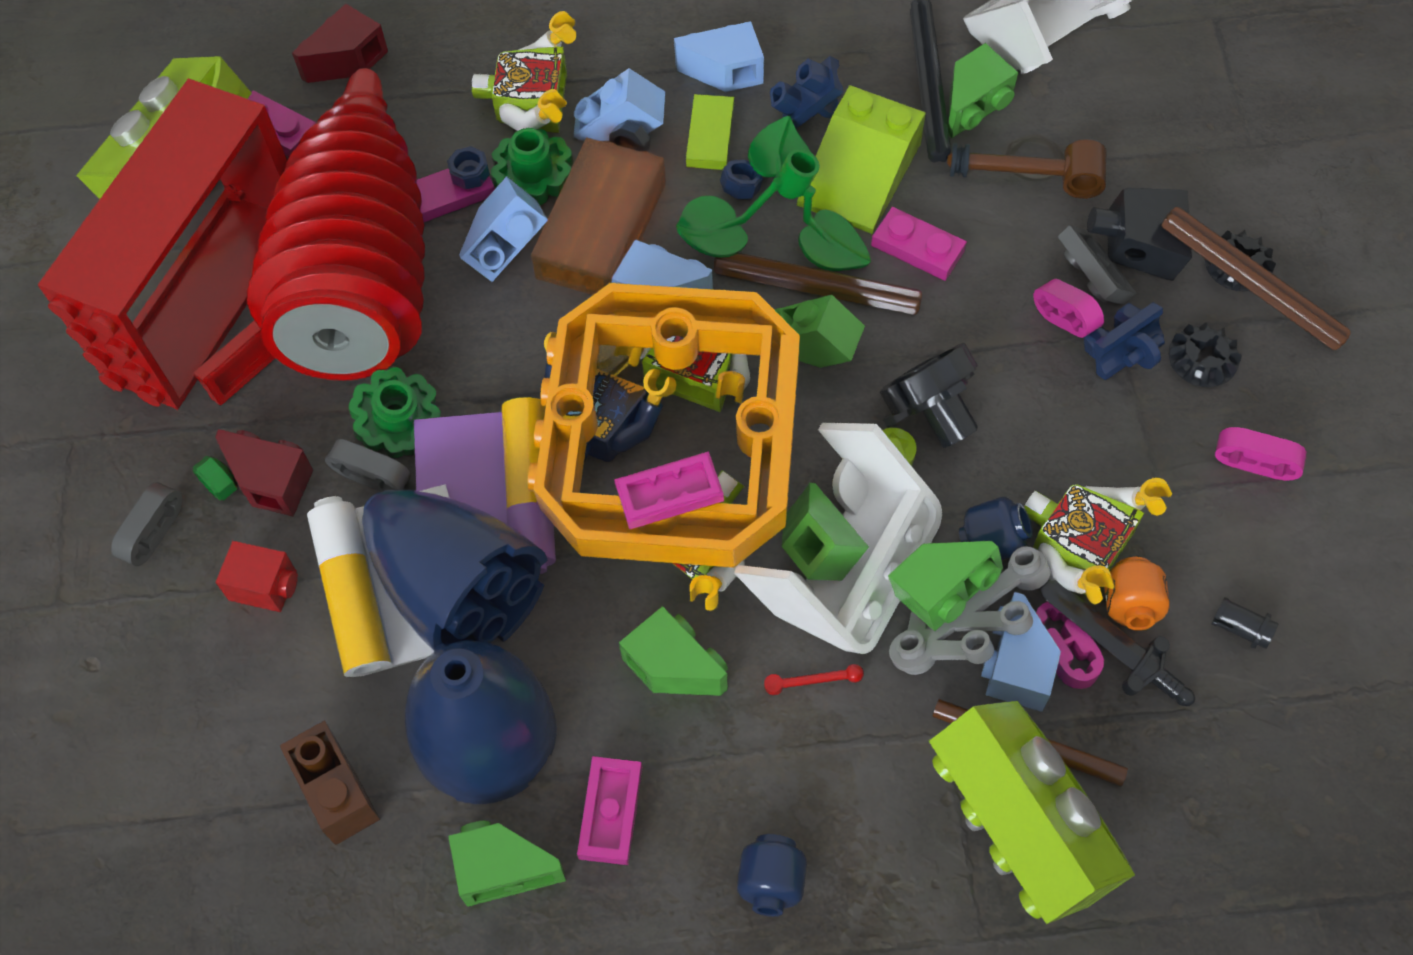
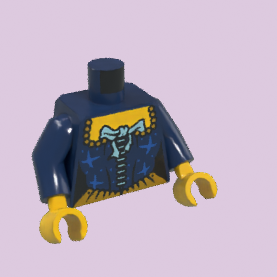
[544,332,677,462]

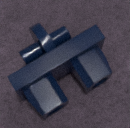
[770,56,844,129]
[1084,302,1165,380]

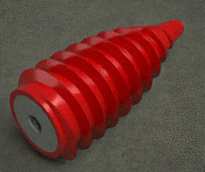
[247,68,425,381]

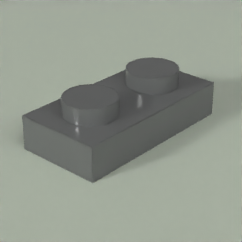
[1057,225,1137,305]

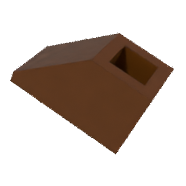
[279,720,380,845]

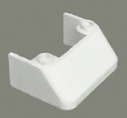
[963,0,1132,74]
[734,423,942,654]

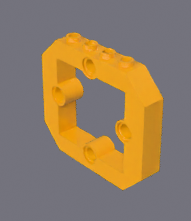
[528,283,800,568]

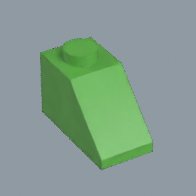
[448,821,566,907]

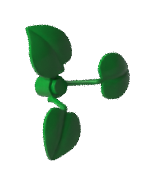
[676,116,871,271]

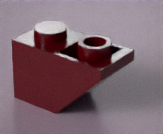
[292,4,388,83]
[215,429,313,517]

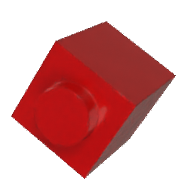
[215,541,298,612]

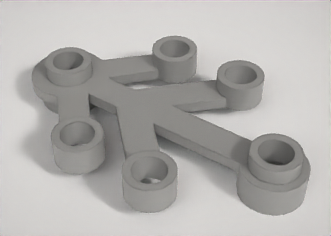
[889,546,1050,675]

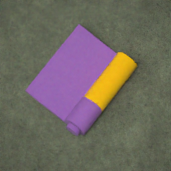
[414,397,556,574]

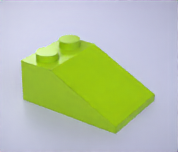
[797,85,926,234]

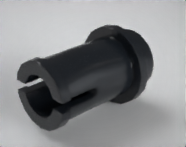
[1211,597,1279,649]

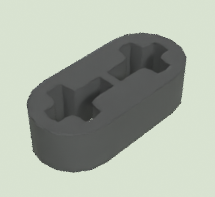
[325,439,411,492]
[111,482,182,567]

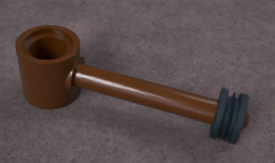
[947,139,1107,199]

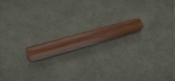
[1161,206,1351,350]
[714,253,922,315]

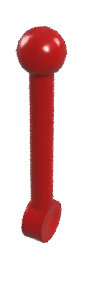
[764,664,864,695]

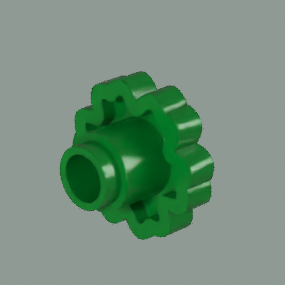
[491,128,573,205]
[349,367,441,458]

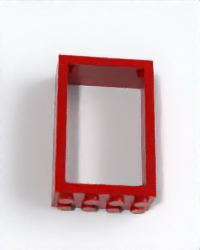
[38,78,287,410]

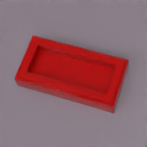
[193,321,275,406]

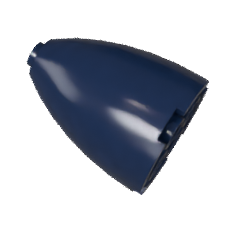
[362,490,548,652]
[405,641,557,804]

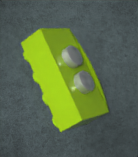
[76,56,252,199]
[929,701,1135,924]

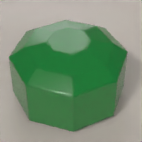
[192,456,238,501]

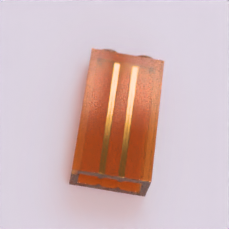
[531,137,666,295]

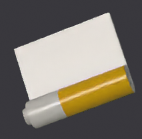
[307,484,449,677]

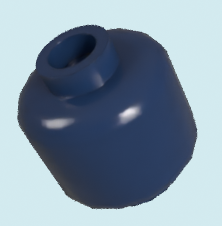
[959,496,1033,560]
[737,834,807,916]

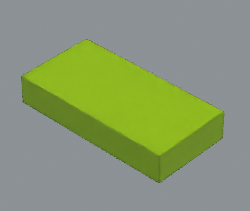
[686,94,734,170]

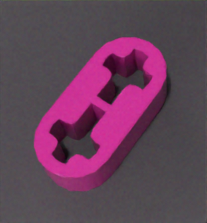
[1033,279,1104,338]
[1215,427,1307,481]
[1036,602,1104,689]

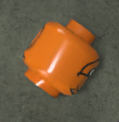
[1104,557,1170,630]

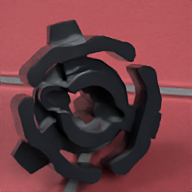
[879,342,978,448]

